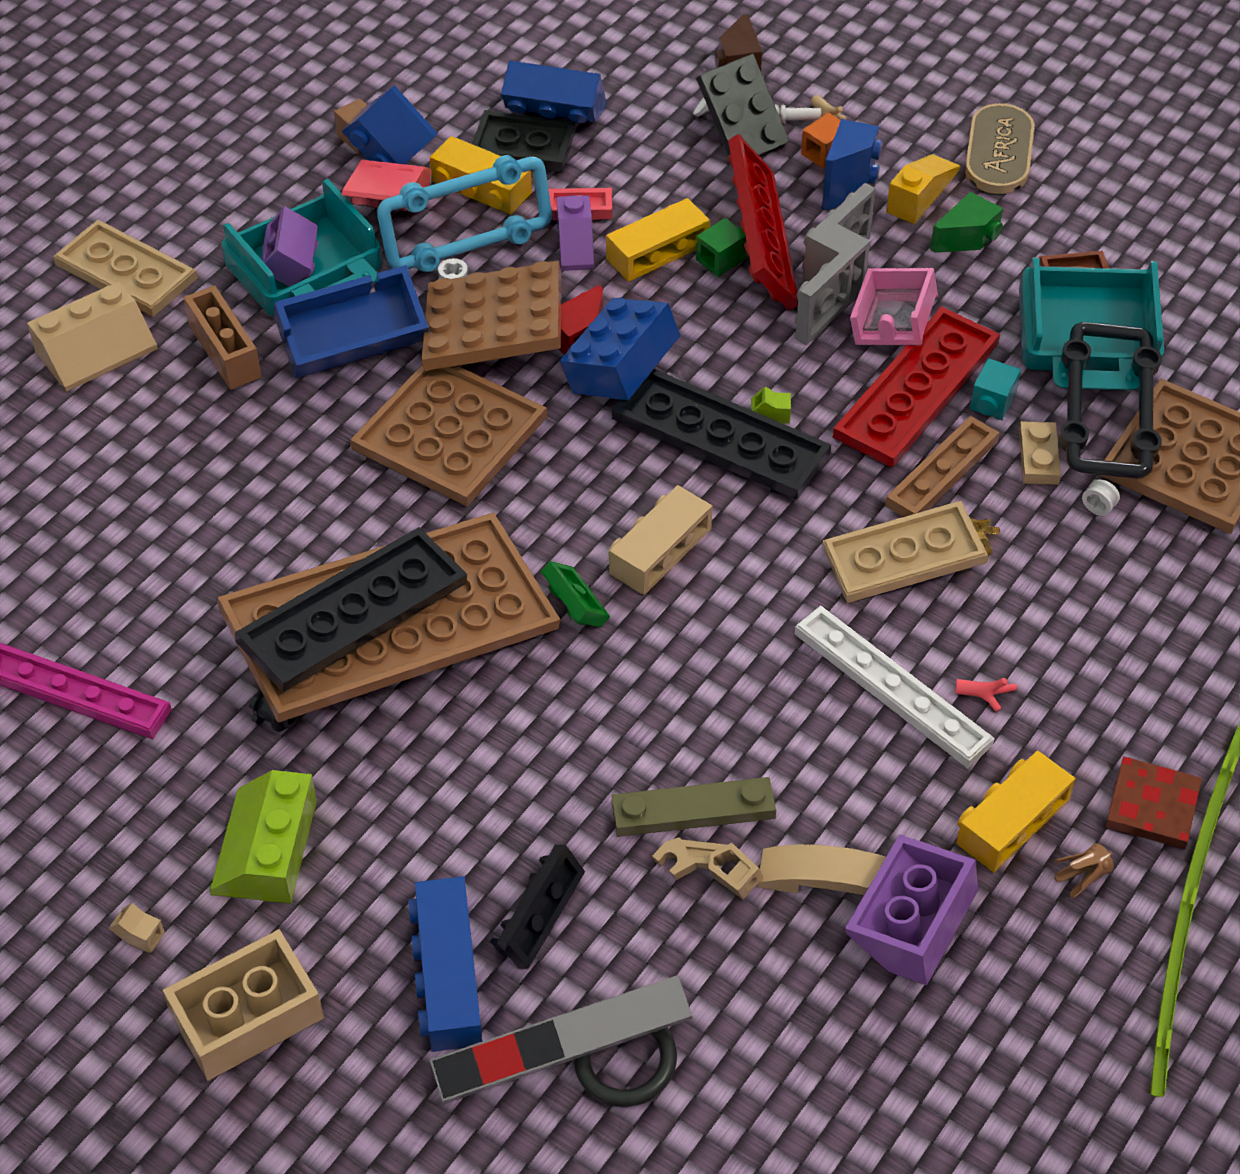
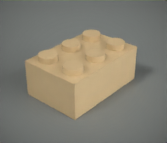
[162,929,324,1081]

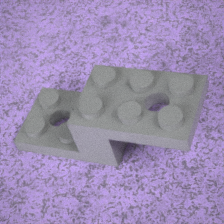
[795,183,876,345]

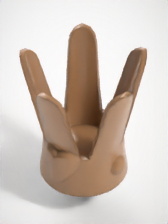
[1054,843,1114,898]

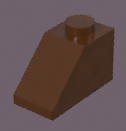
[715,14,762,71]

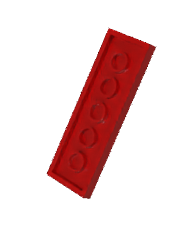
[728,134,799,311]
[832,306,1000,468]

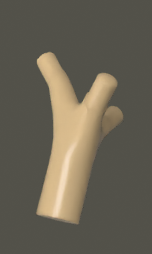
[811,95,846,120]

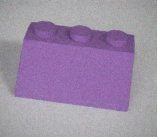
[845,834,979,986]

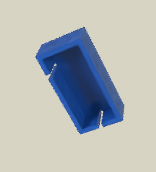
[273,265,429,378]

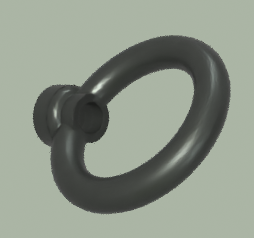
[573,1027,677,1107]

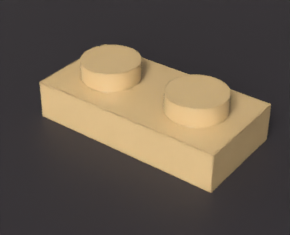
[1019,421,1061,485]

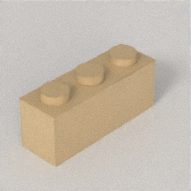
[608,485,713,595]

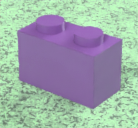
[261,206,318,287]

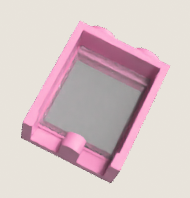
[850,268,938,345]

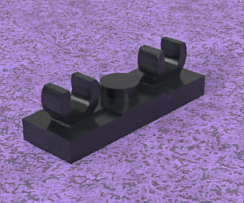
[490,844,585,969]

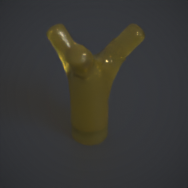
[970,517,1000,555]

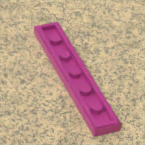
[0,643,172,739]

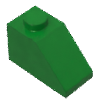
[930,192,1003,253]

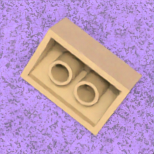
[27,281,158,392]

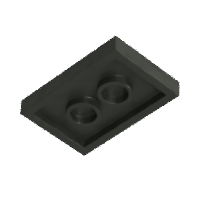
[696,54,790,155]
[472,110,576,172]

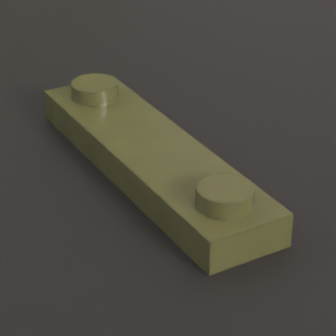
[611,777,776,837]

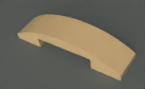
[757,845,886,895]

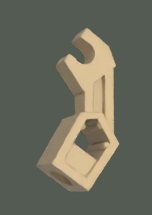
[652,837,764,900]

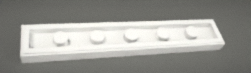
[794,606,995,769]

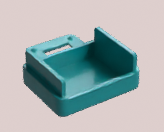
[222,179,383,317]
[1019,257,1164,391]

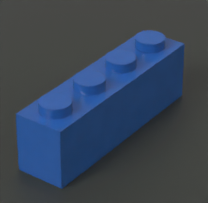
[408,876,483,1052]

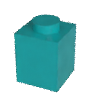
[970,358,1021,420]

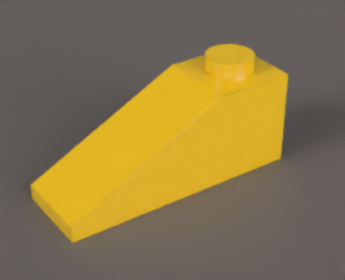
[886,154,960,224]

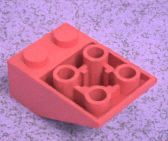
[342,160,431,213]

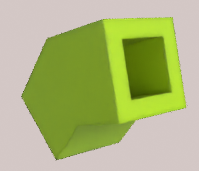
[751,387,791,424]

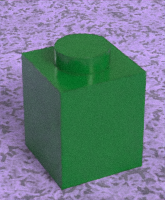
[696,218,747,277]

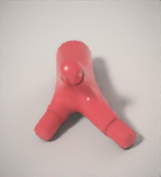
[955,678,1017,712]

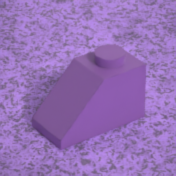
[557,195,594,271]

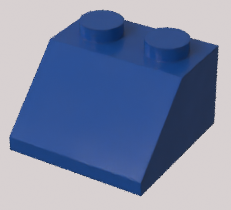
[342,85,438,165]
[822,119,883,210]

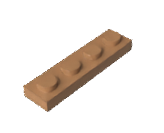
[885,416,1000,517]

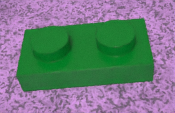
[541,561,610,628]

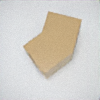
[108,903,165,954]

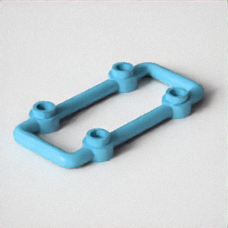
[377,155,552,272]

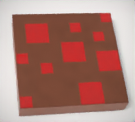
[1105,756,1202,849]

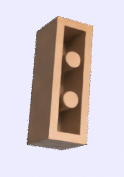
[183,285,262,390]

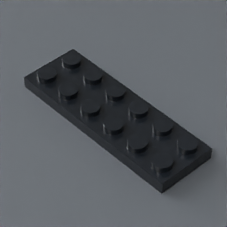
[612,369,832,500]
[235,527,467,692]

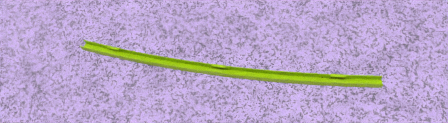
[1150,722,1240,1097]

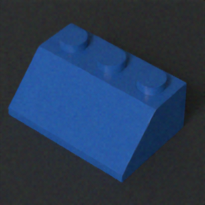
[501,60,607,123]

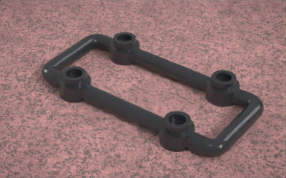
[1058,322,1162,479]

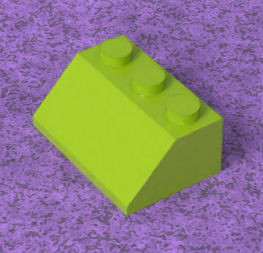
[210,770,317,904]

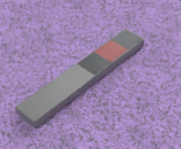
[430,975,692,1104]

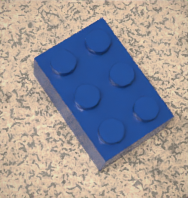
[560,298,680,400]

